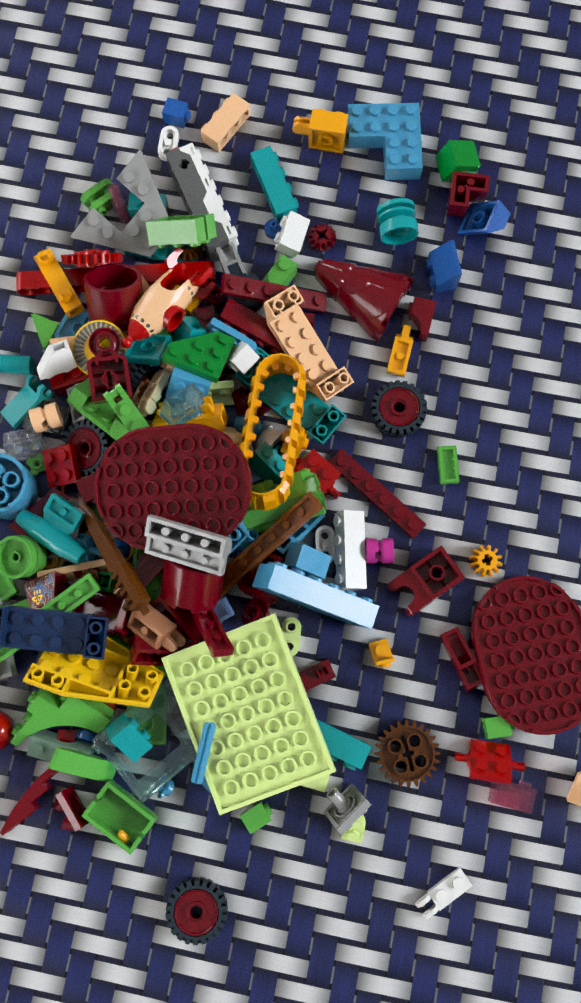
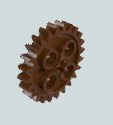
[374,720,441,788]

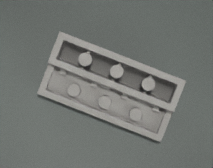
[144,514,232,576]

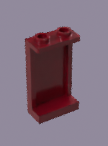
[70,584,132,638]

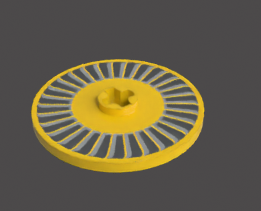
[72,320,127,375]

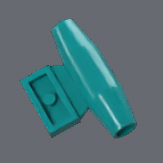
[16,493,87,564]

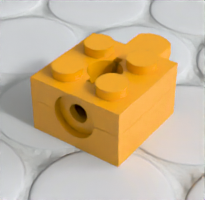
[292,109,348,154]

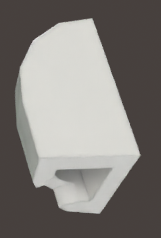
[256,424,283,449]

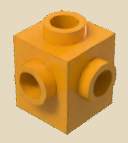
[281,427,310,458]

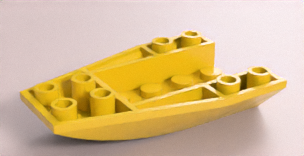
[23,636,165,708]

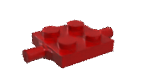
[294,449,342,500]
[455,739,525,784]

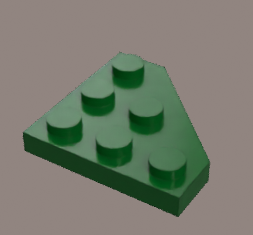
[162,331,236,384]

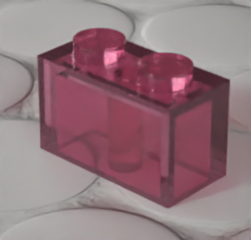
[488,780,537,814]

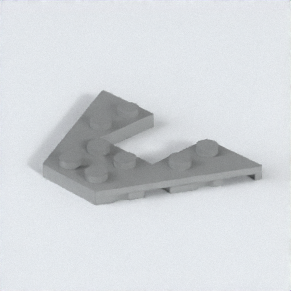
[70,149,168,258]

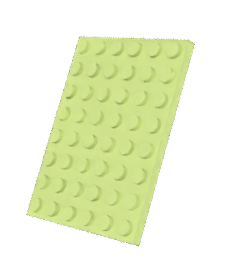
[161,613,336,815]

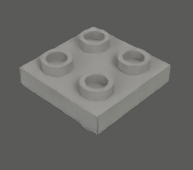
[324,783,371,835]

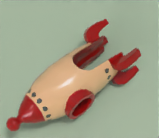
[121,248,215,349]

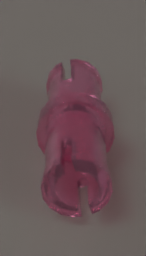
[107,183,131,223]

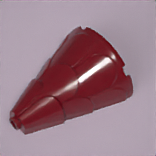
[314,259,414,342]

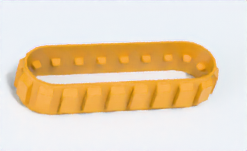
[240,353,306,511]

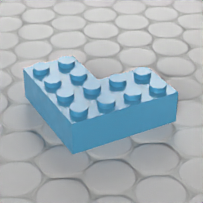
[347,103,423,180]

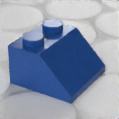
[425,240,462,293]

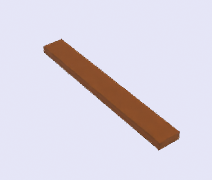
[220,491,323,598]

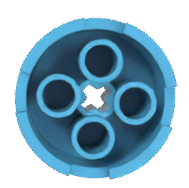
[0,453,39,520]

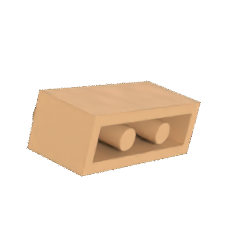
[201,93,251,153]

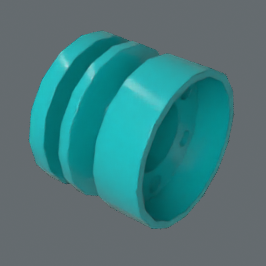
[377,198,419,245]

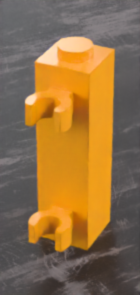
[34,248,85,319]
[152,396,228,431]

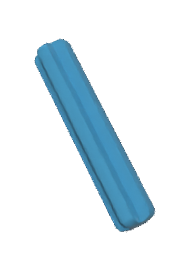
[191,722,216,784]

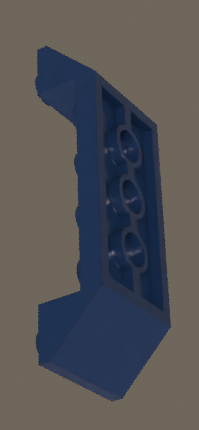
[0,605,109,660]

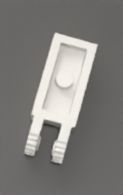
[415,867,473,919]

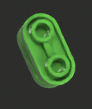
[81,178,123,216]

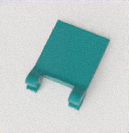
[0,373,53,429]

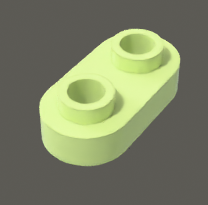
[282,617,301,656]

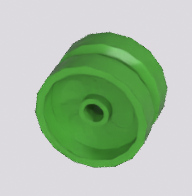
[0,535,47,579]

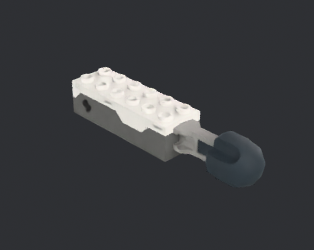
[165,143,264,313]

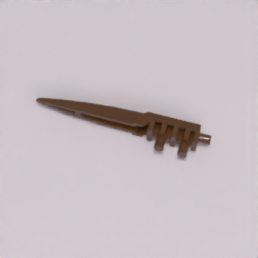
[77,496,151,616]

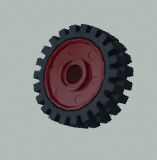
[371,380,427,438]
[61,420,115,477]
[166,877,228,945]

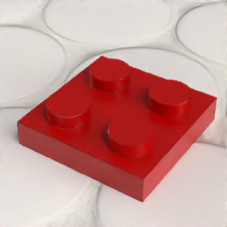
[42,443,81,488]

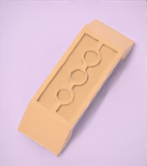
[264,284,354,402]

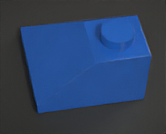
[457,200,511,236]

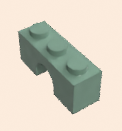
[27,729,96,762]

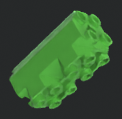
[243,468,327,533]

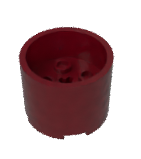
[83,263,143,332]
[160,558,228,613]

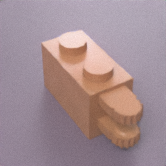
[127,603,186,652]

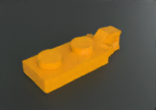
[386,325,413,377]

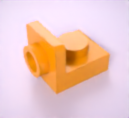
[368,638,395,669]

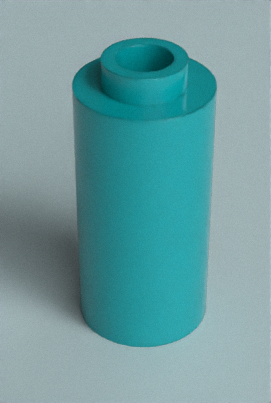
[0,354,34,375]

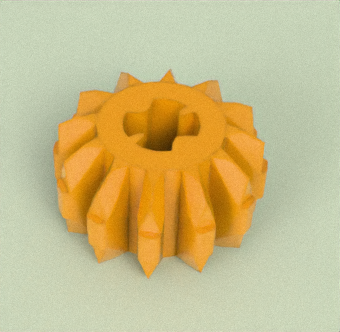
[469,545,503,577]

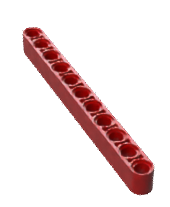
[16,261,216,295]

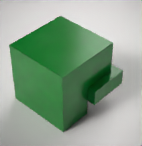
[435,140,481,182]

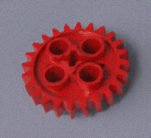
[61,249,123,268]

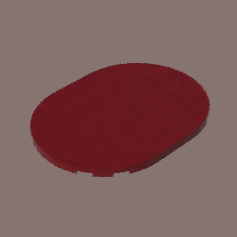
[94,423,252,550]
[471,576,581,735]

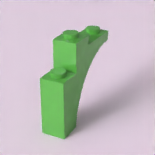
[10,688,114,747]

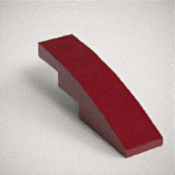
[0,768,60,836]

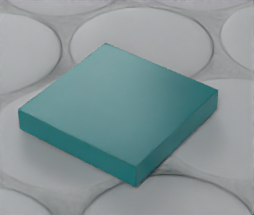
[123,334,172,366]

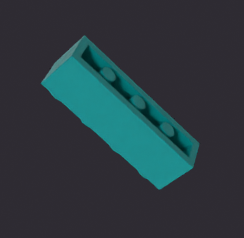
[250,146,299,221]

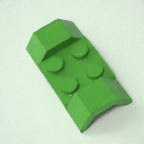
[67,378,150,441]

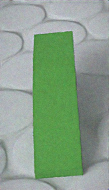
[48,747,119,782]

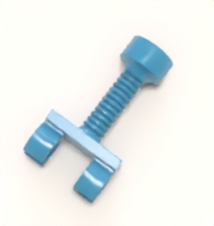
[75,533,125,563]

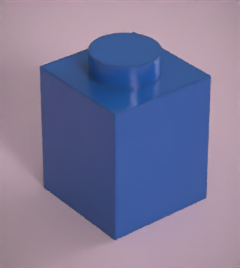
[162,97,191,129]

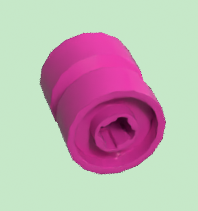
[365,538,394,564]

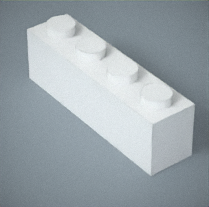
[333,510,367,591]

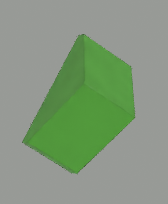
[31,313,59,351]

